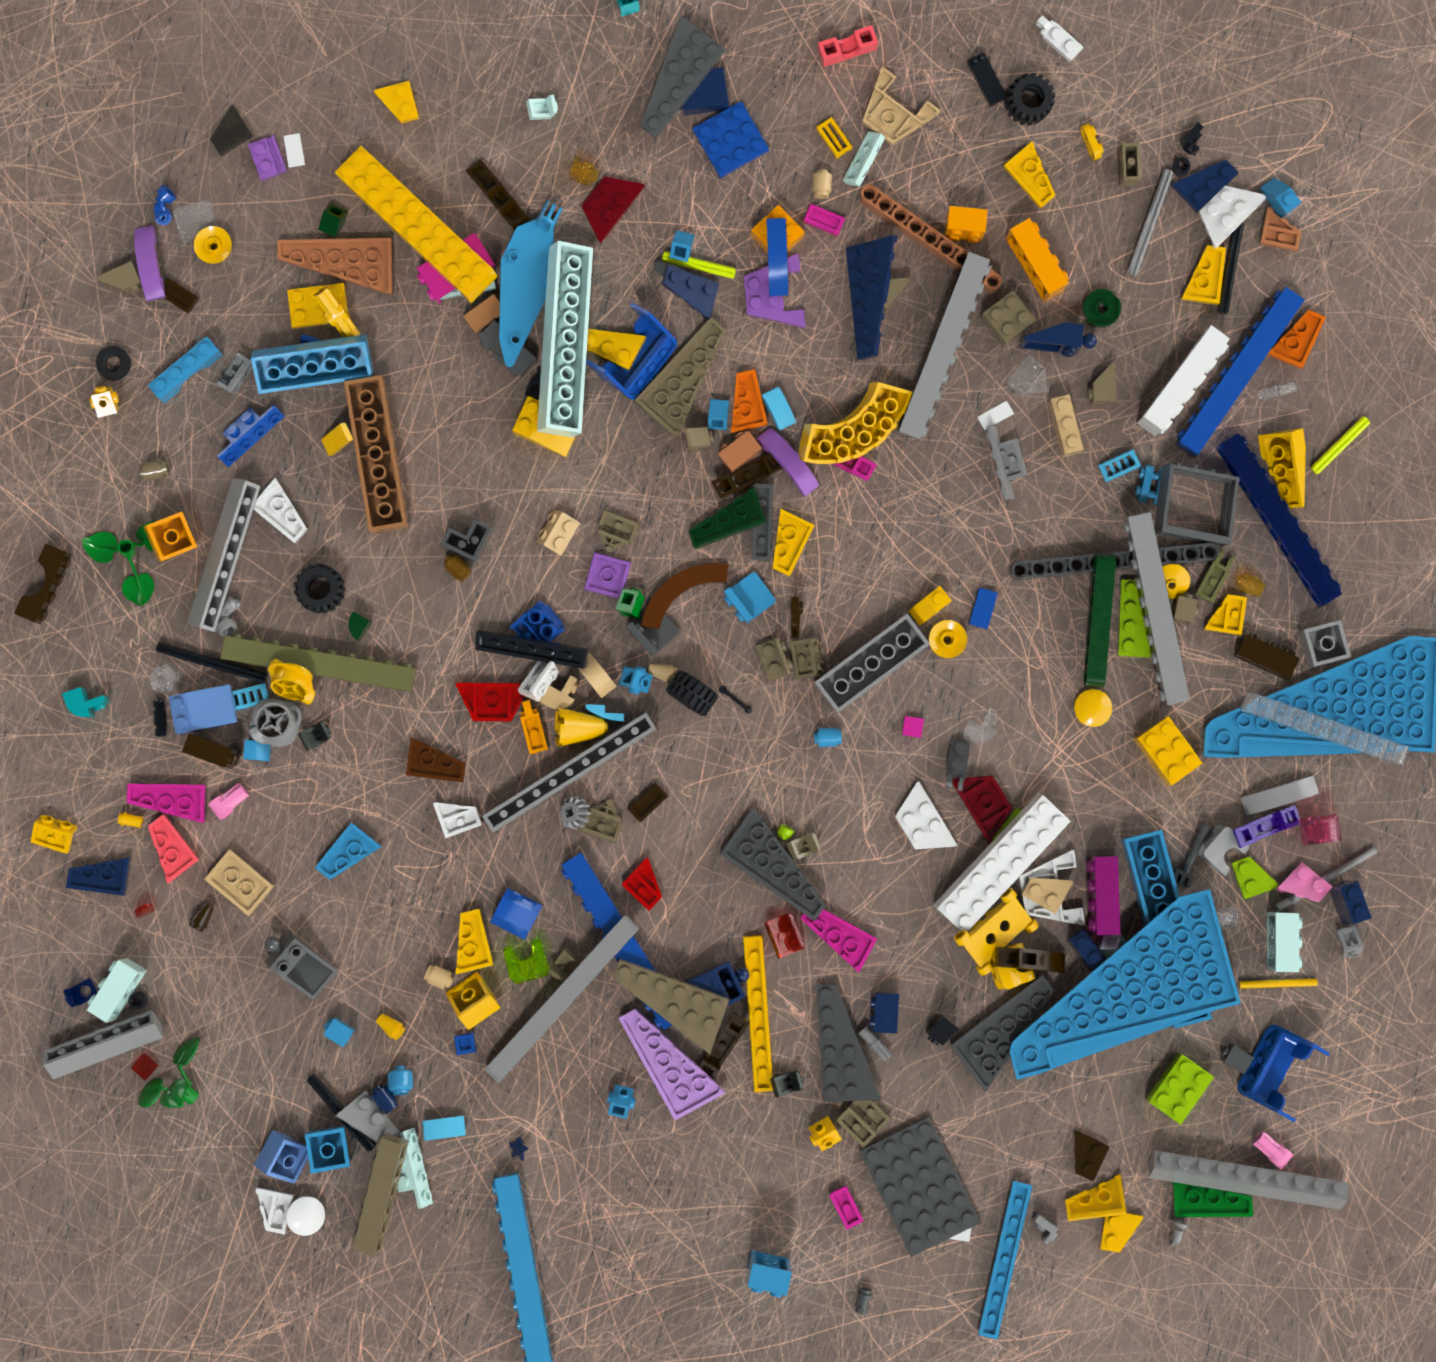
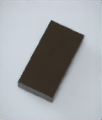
[163,277,199,314]
[627,783,669,823]

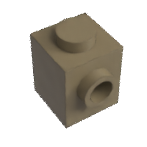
[1172,594,1199,624]

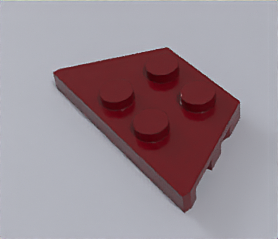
[581,177,645,244]
[952,775,1012,844]

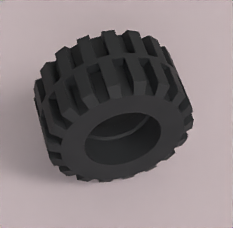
[1004,73,1055,126]
[294,564,345,614]
[666,670,718,716]

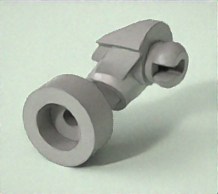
[216,596,240,637]

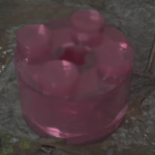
[1299,814,1342,845]

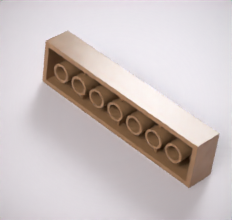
[344,375,409,534]

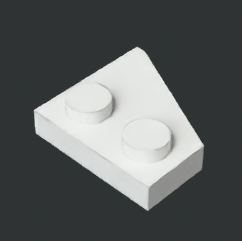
[256,1187,294,1234]

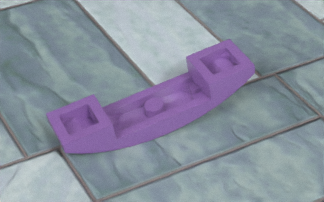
[134,225,166,301]
[756,428,819,497]

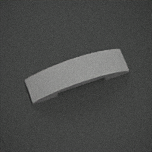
[1240,775,1319,816]

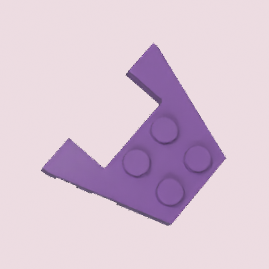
[744,254,805,328]

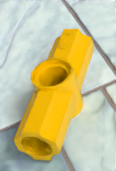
[313,286,360,337]

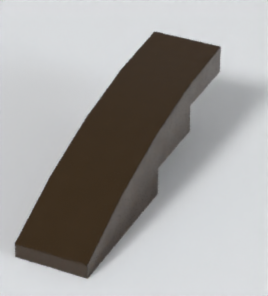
[466,159,529,231]

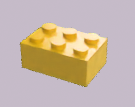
[1134,716,1203,786]

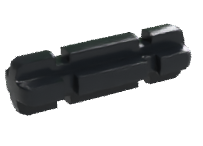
[153,699,166,737]

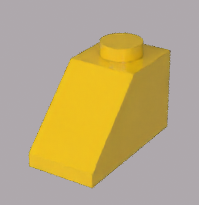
[908,586,952,626]

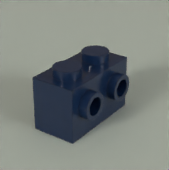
[869,992,899,1034]

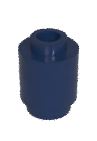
[371,1084,398,1114]

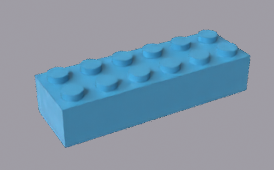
[251,334,373,394]

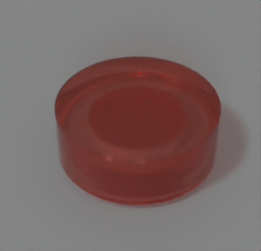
[134,903,155,918]

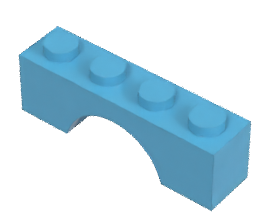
[148,336,223,404]

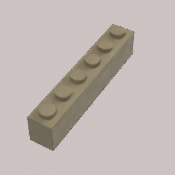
[353,1134,409,1256]

